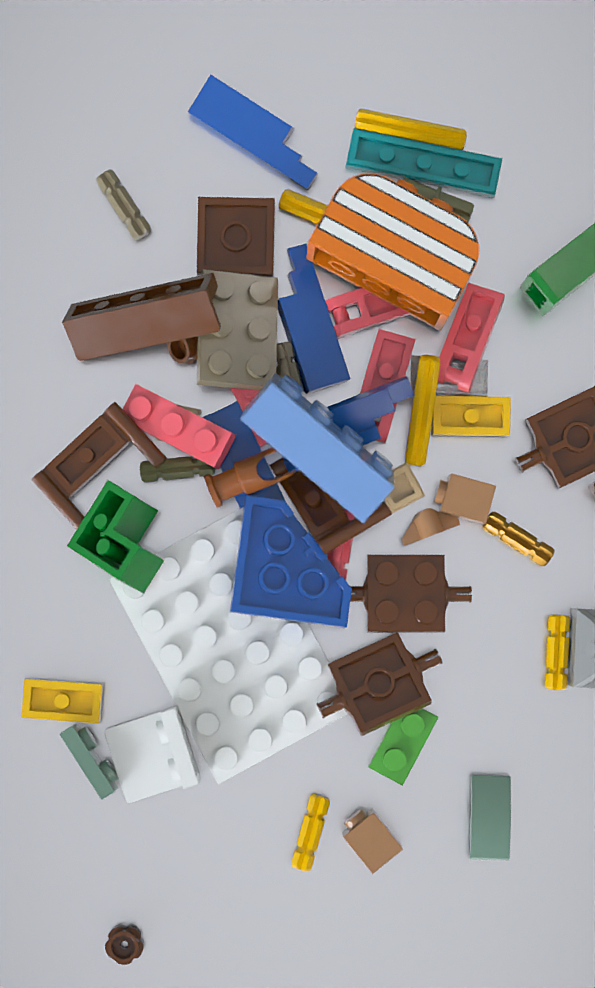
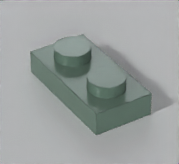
[59,723,119,800]

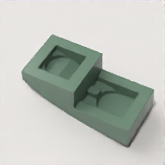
[469,775,511,861]

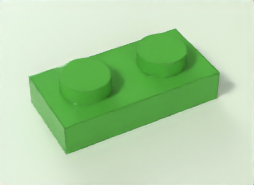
[368,708,439,786]

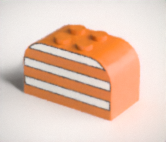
[306,173,479,331]

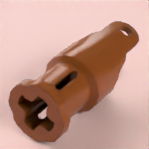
[204,447,296,508]

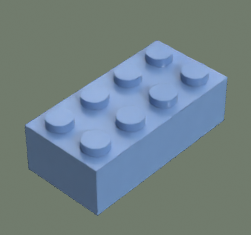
[240,373,395,523]

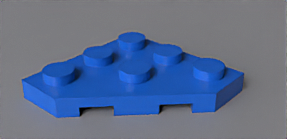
[230,495,352,628]

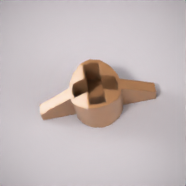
[401,508,460,546]

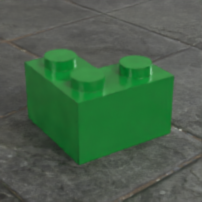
[67,480,164,594]

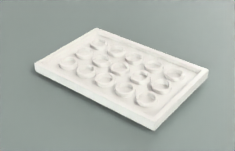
[109,507,347,784]

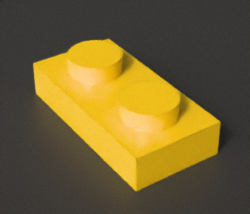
[432,396,511,437]
[21,678,103,724]

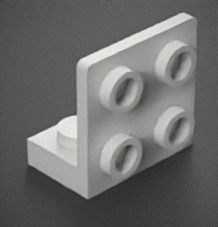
[104,706,201,803]

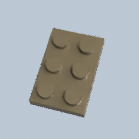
[197,269,278,391]

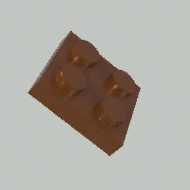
[197,197,275,277]

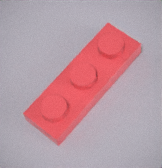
[123,384,236,469]

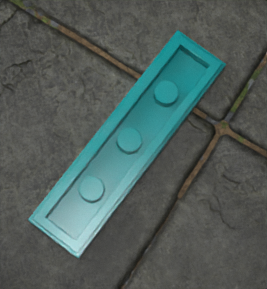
[345,128,503,198]

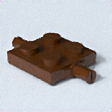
[515,386,595,488]
[350,555,472,633]
[316,632,443,736]

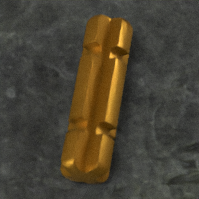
[483,512,555,566]

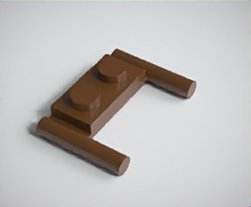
[32,402,167,530]
[269,457,392,554]

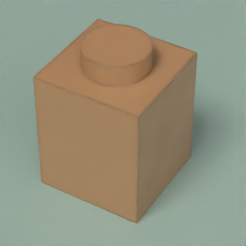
[434,473,496,525]
[342,808,403,874]

